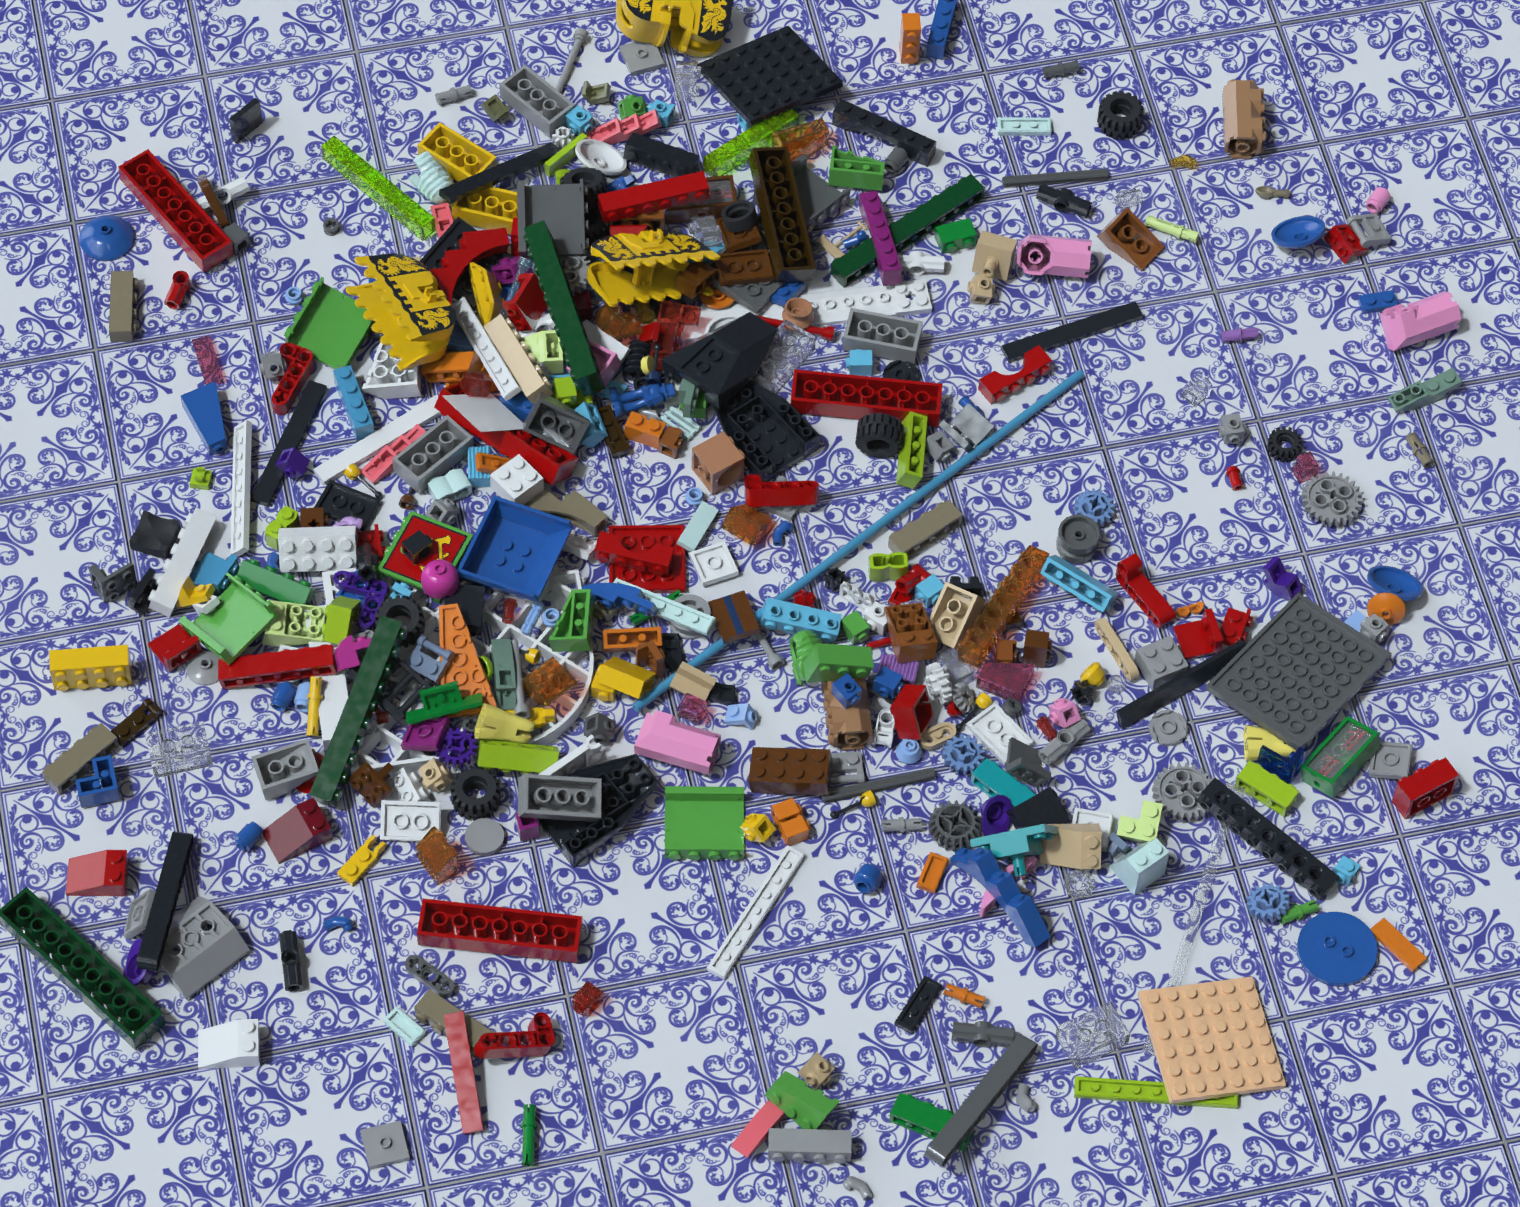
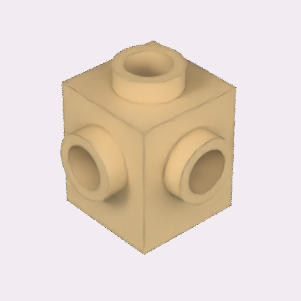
[967,274,995,304]
[418,758,452,793]
[797,1052,835,1089]

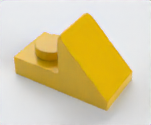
[176,576,215,608]

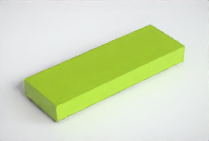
[545,133,588,178]

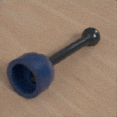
[646,344,661,385]

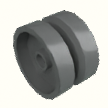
[1056,515,1100,564]

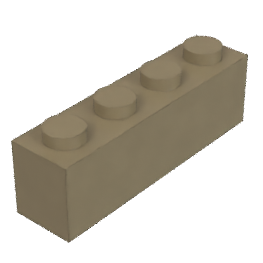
[109,271,138,342]
[888,499,963,558]
[42,723,119,796]
[414,989,494,1059]

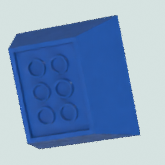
[457,495,574,602]

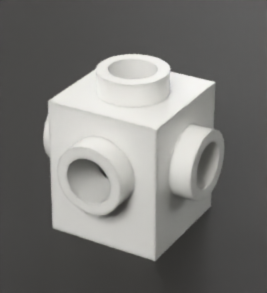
[863,601,888,636]

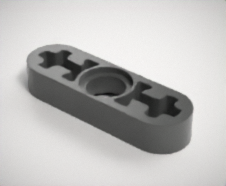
[405,955,455,999]

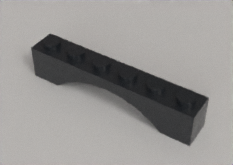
[832,99,936,167]

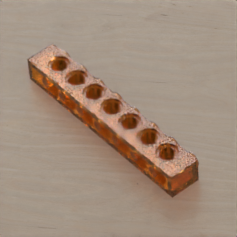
[956,545,1050,668]

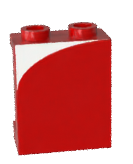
[502,273,547,331]

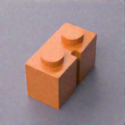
[624,411,666,450]
[771,798,811,847]

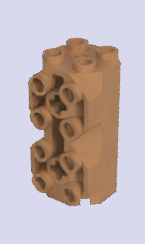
[1222,79,1266,159]
[821,677,873,751]

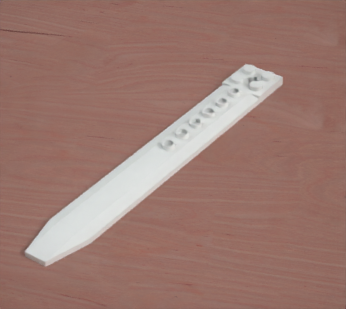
[637,279,932,343]

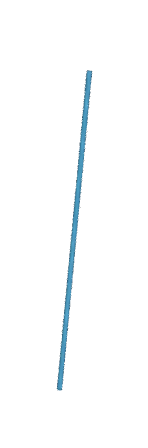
[632,370,1084,712]

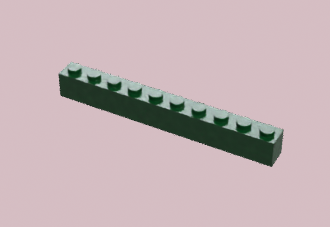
[830,174,985,288]
[309,616,407,807]

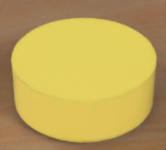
[641,356,654,375]

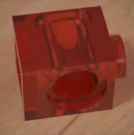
[460,371,492,397]
[572,981,603,1018]

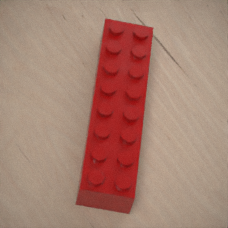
[118,149,234,273]
[790,369,943,427]
[434,381,579,485]
[417,898,583,963]

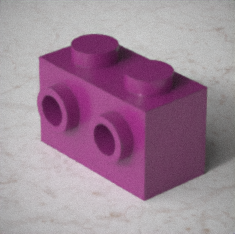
[491,256,533,284]

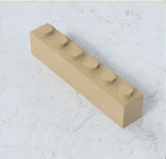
[483,314,553,404]

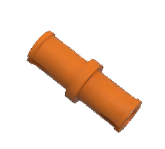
[943,982,985,1009]

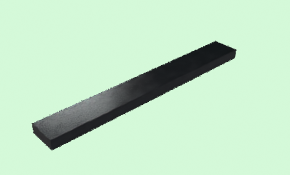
[439,142,561,204]
[1001,302,1143,363]
[251,380,327,507]
[1116,640,1246,729]

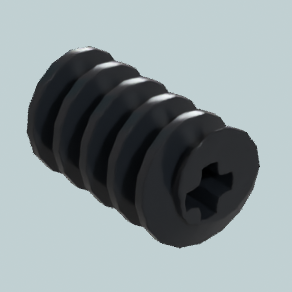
[623,340,652,381]

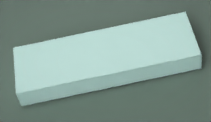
[997,117,1051,136]
[676,501,719,552]

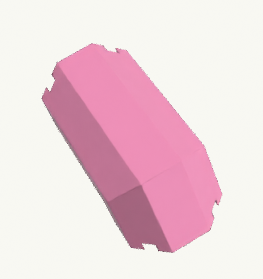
[1016,234,1092,278]
[1380,291,1462,351]
[634,711,721,775]

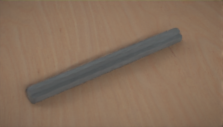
[1002,169,1108,187]
[821,768,935,803]

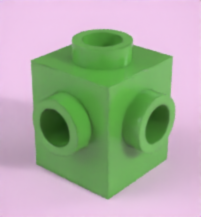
[617,94,647,120]

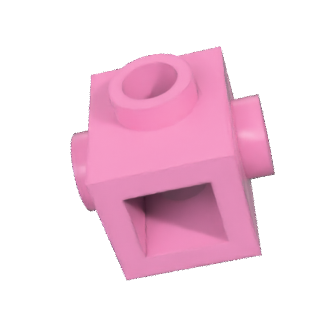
[1048,698,1081,728]

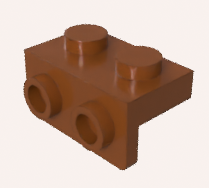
[636,640,665,680]

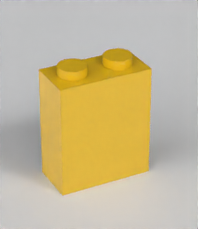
[596,656,656,699]

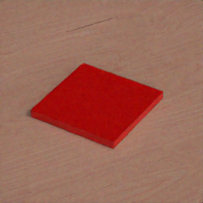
[609,525,686,593]

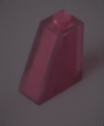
[974,663,1035,702]

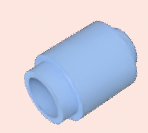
[294,682,310,712]

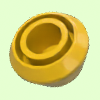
[1080,662,1105,687]

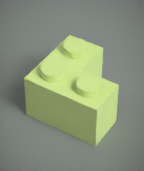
[1116,800,1163,843]

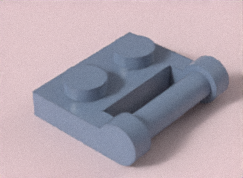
[406,635,455,684]

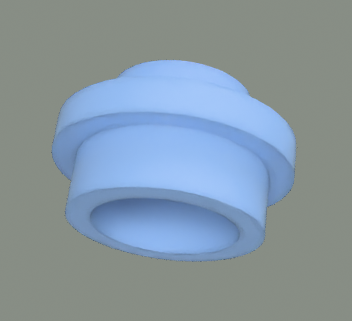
[285,287,303,305]
[685,487,704,506]
[542,608,561,627]

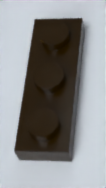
[598,405,630,458]

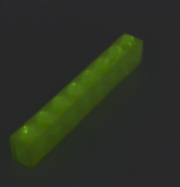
[321,136,436,241]

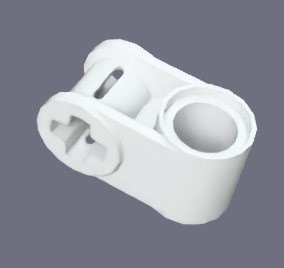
[872,709,895,748]

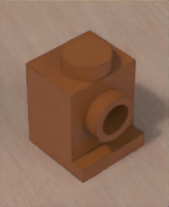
[659,426,684,459]
[996,639,1017,671]

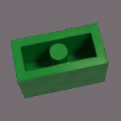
[934,218,977,254]

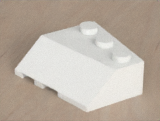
[362,342,421,399]

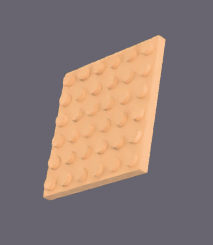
[1138,977,1286,1104]

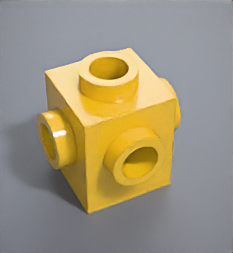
[740,813,776,843]

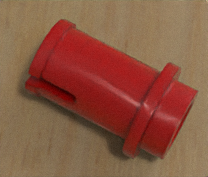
[1226,466,1244,491]

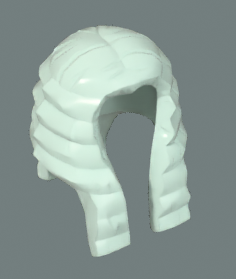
[409,151,454,204]

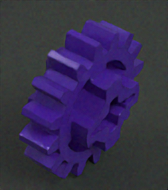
[435,727,478,769]

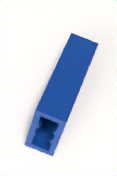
[181,381,227,456]

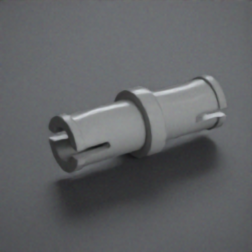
[435,85,473,105]
[881,817,922,833]

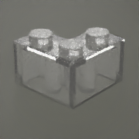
[674,61,701,101]

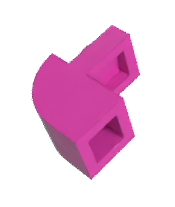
[334,635,372,672]

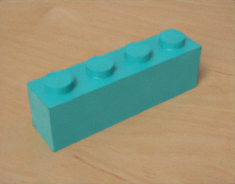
[970,758,1036,808]

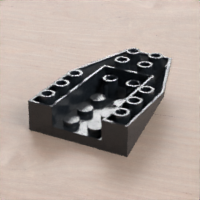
[662,312,778,409]
[712,380,820,482]
[537,754,659,868]

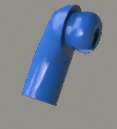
[843,230,868,249]
[773,521,793,546]
[323,916,353,931]

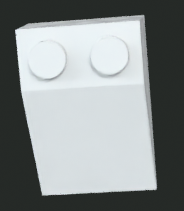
[198,1019,260,1069]

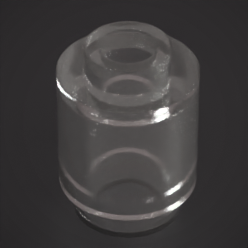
[1115,188,1143,209]

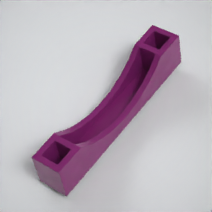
[859,191,902,286]

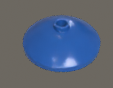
[79,215,135,261]
[1271,216,1326,249]
[1367,566,1423,601]

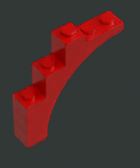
[429,228,510,305]

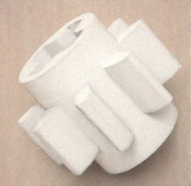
[552,126,574,148]

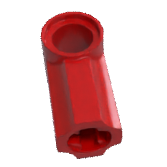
[164,271,191,310]
[895,563,931,594]

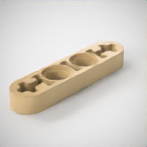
[1094,617,1139,681]

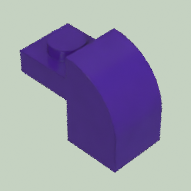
[1262,556,1303,600]

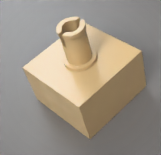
[972,230,1018,281]

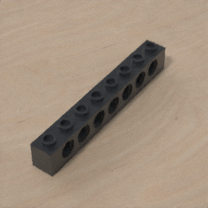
[1197,778,1340,900]

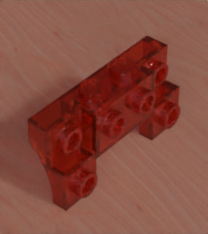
[650,301,701,378]

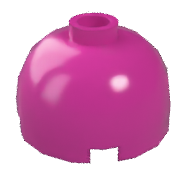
[421,559,460,599]

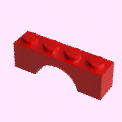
[978,345,1052,405]
[594,531,674,576]

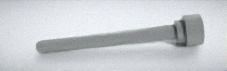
[555,28,589,93]
[754,630,785,671]
[511,639,530,719]

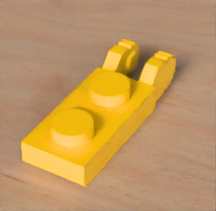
[337,835,387,887]

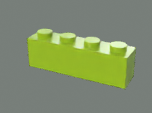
[896,411,927,489]
[476,739,559,774]

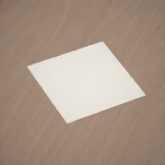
[443,393,523,432]

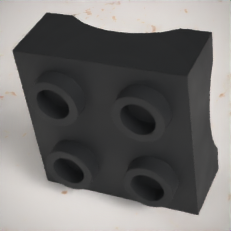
[129,511,181,559]

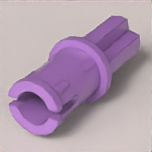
[1221,327,1259,342]

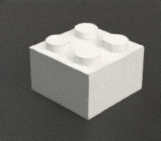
[490,454,544,505]

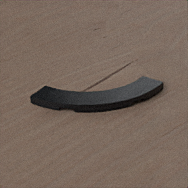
[661,633,735,705]

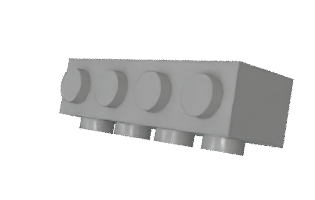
[768,1128,852,1163]

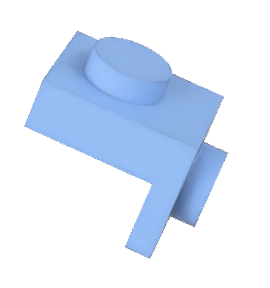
[724,703,757,729]

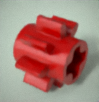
[793,589,816,608]

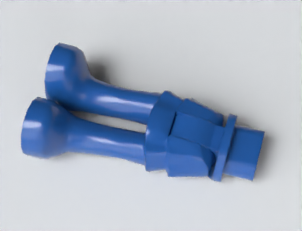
[608,383,676,419]

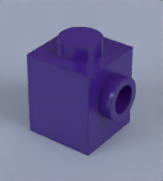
[276,447,310,479]

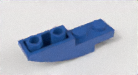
[581,583,659,617]

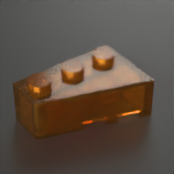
[772,118,829,162]

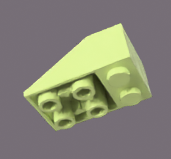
[507,330,563,374]
[262,600,326,647]

